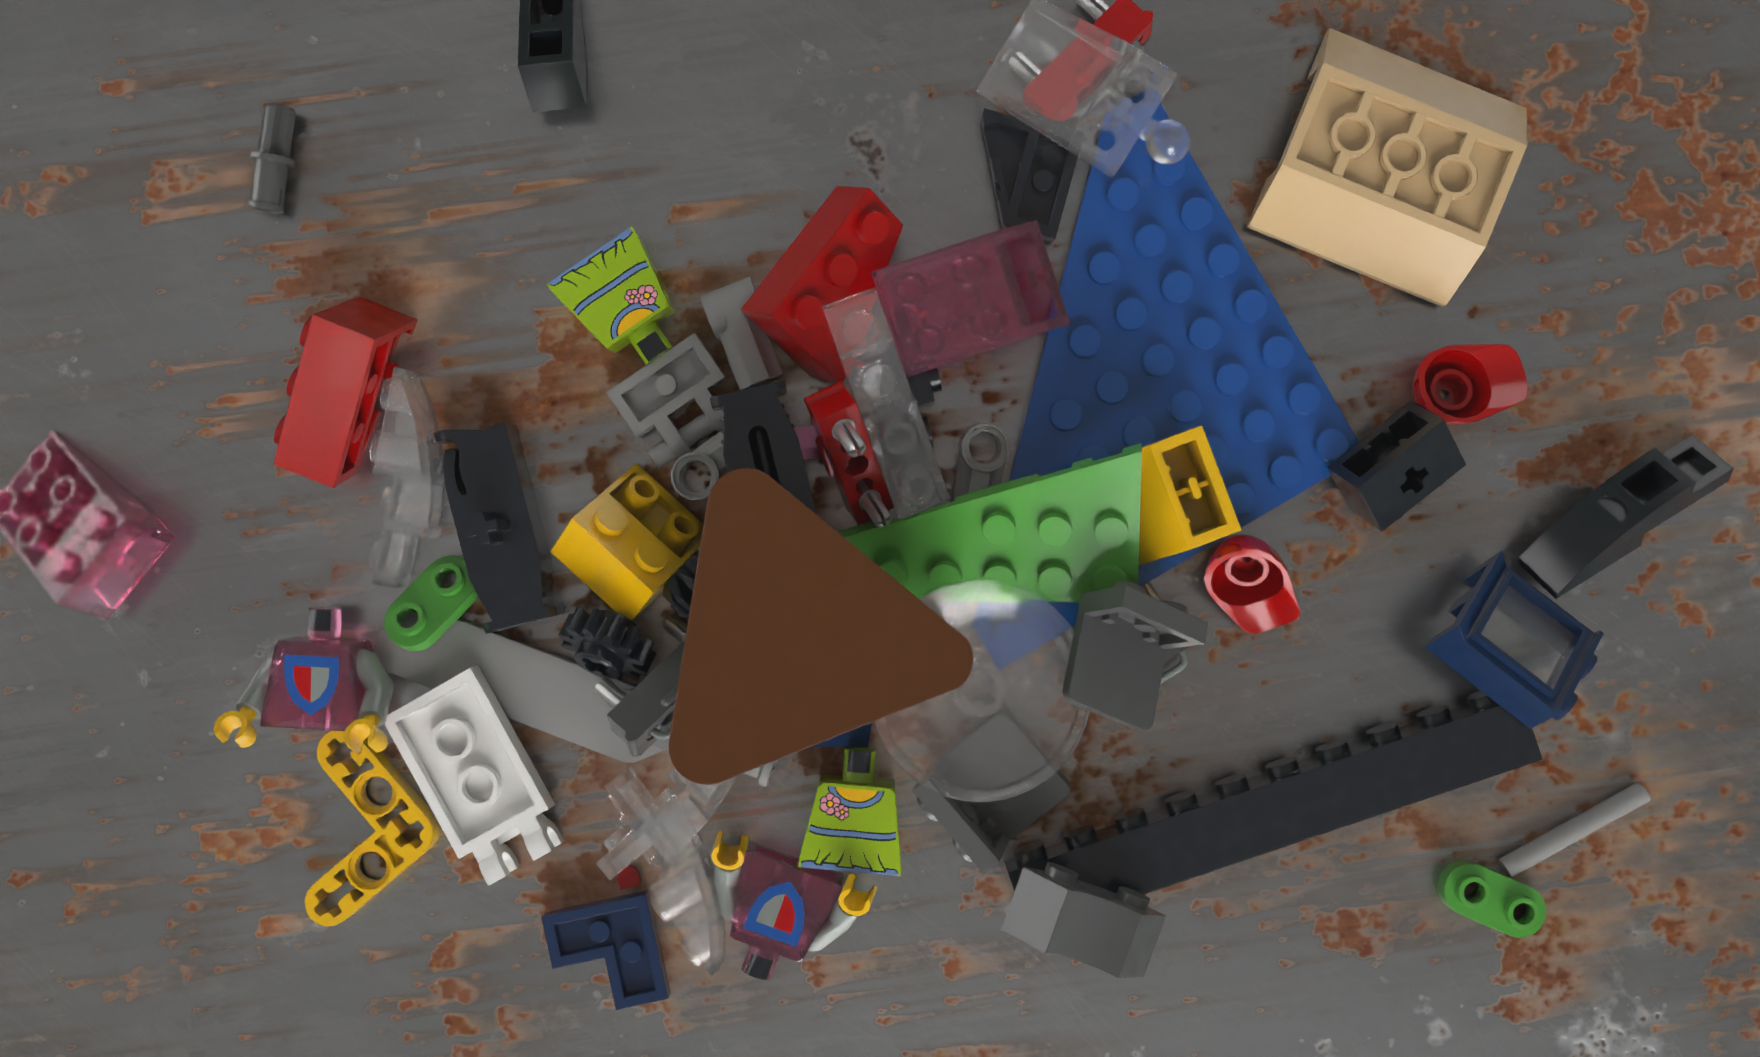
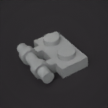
[606,333,727,468]

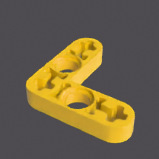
[304,726,440,927]

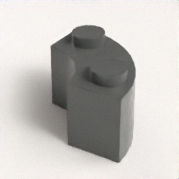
[1000,862,1166,978]

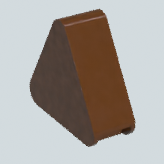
[669,468,973,785]

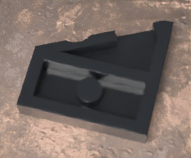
[981,108,1084,242]

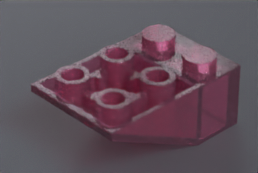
[871,220,1070,378]
[0,430,176,620]

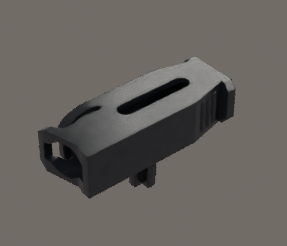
[710,381,816,514]
[434,422,564,634]

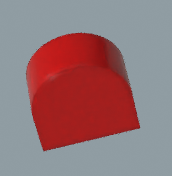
[617,864,642,890]

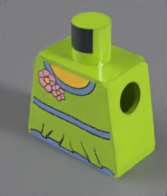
[547,226,675,365]
[798,747,901,876]

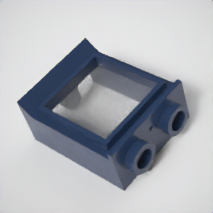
[1425,550,1604,729]

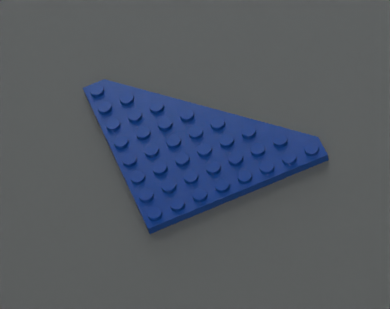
[971,87,1359,669]

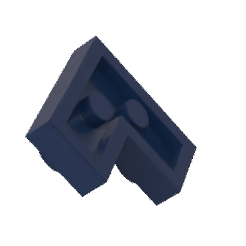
[541,890,671,1010]

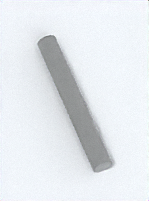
[1498,782,1651,878]

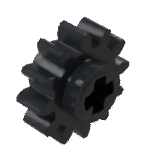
[558,607,656,681]

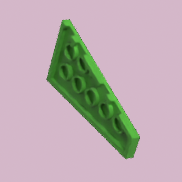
[837,443,1142,603]

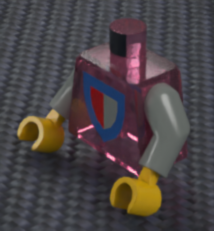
[213,607,394,755]
[711,831,877,980]

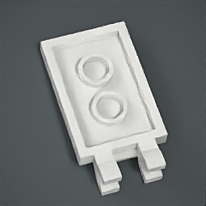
[385,665,565,886]

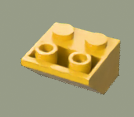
[1139,425,1241,565]
[550,463,704,621]

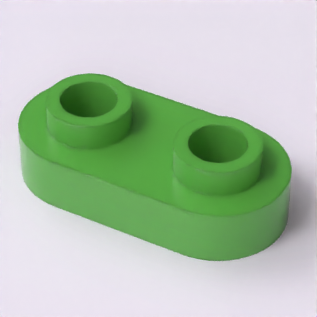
[384,555,478,651]
[1437,859,1546,938]

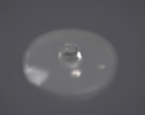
[875,579,1090,802]

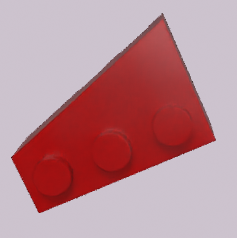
[741,186,903,383]
[273,296,418,488]

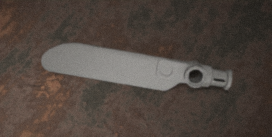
[373,617,779,788]

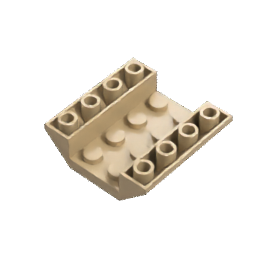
[1247,28,1528,307]

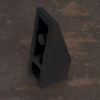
[518,0,587,112]

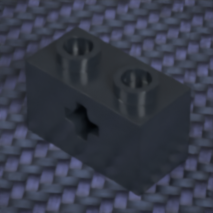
[1327,400,1466,532]

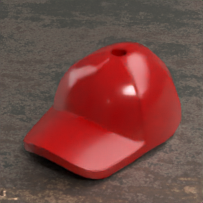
[1412,344,1528,425]
[1204,534,1300,634]

